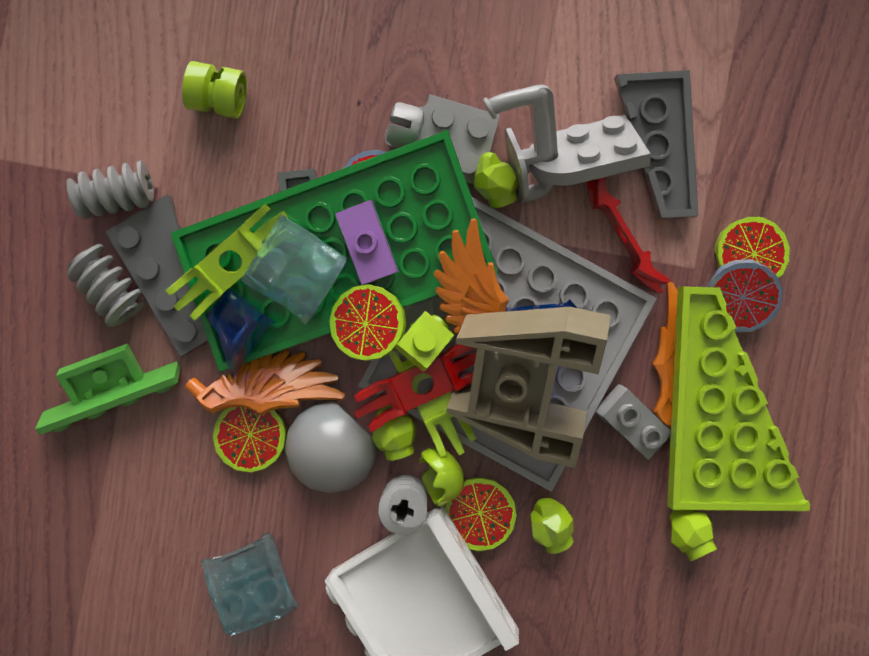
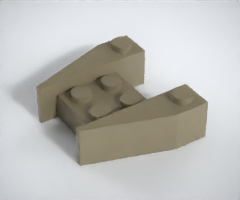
[446,307,611,469]

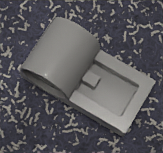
[595,384,671,460]

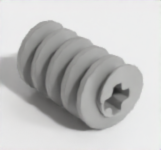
[67,160,154,219]
[67,244,146,327]
[378,475,428,535]

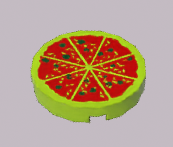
[714,217,790,278]
[329,284,406,361]
[213,407,288,473]
[445,477,517,551]

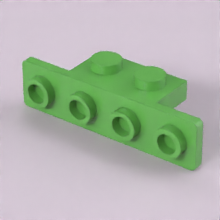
[35,343,181,435]

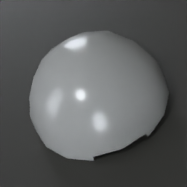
[284,400,378,494]

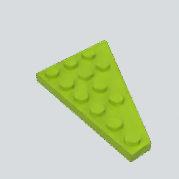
[667,286,810,511]

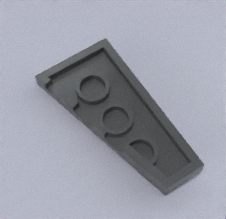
[614,70,699,220]
[106,195,208,357]

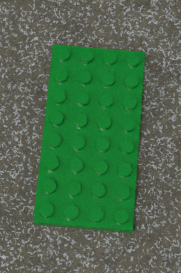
[170,130,498,372]

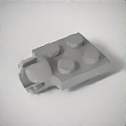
[385,94,500,186]

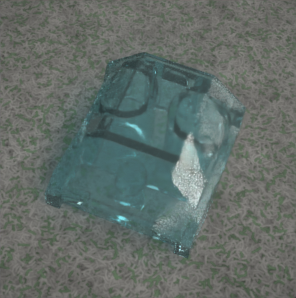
[241,215,346,325]
[201,533,298,635]

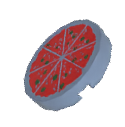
[706,259,783,332]

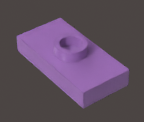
[335,200,399,285]

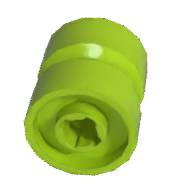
[182,61,247,119]

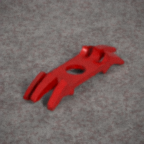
[587,177,670,294]
[354,344,476,432]

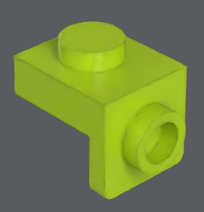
[395,311,454,372]

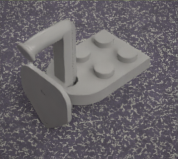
[483,84,651,204]

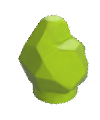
[474,152,519,208]
[372,405,416,460]
[530,498,574,554]
[669,510,717,562]

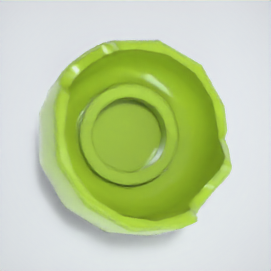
[419,447,464,508]

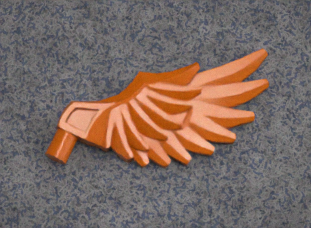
[434,219,509,334]
[651,282,678,430]
[185,349,345,415]

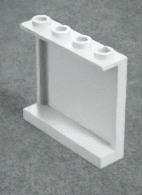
[325,506,519,656]

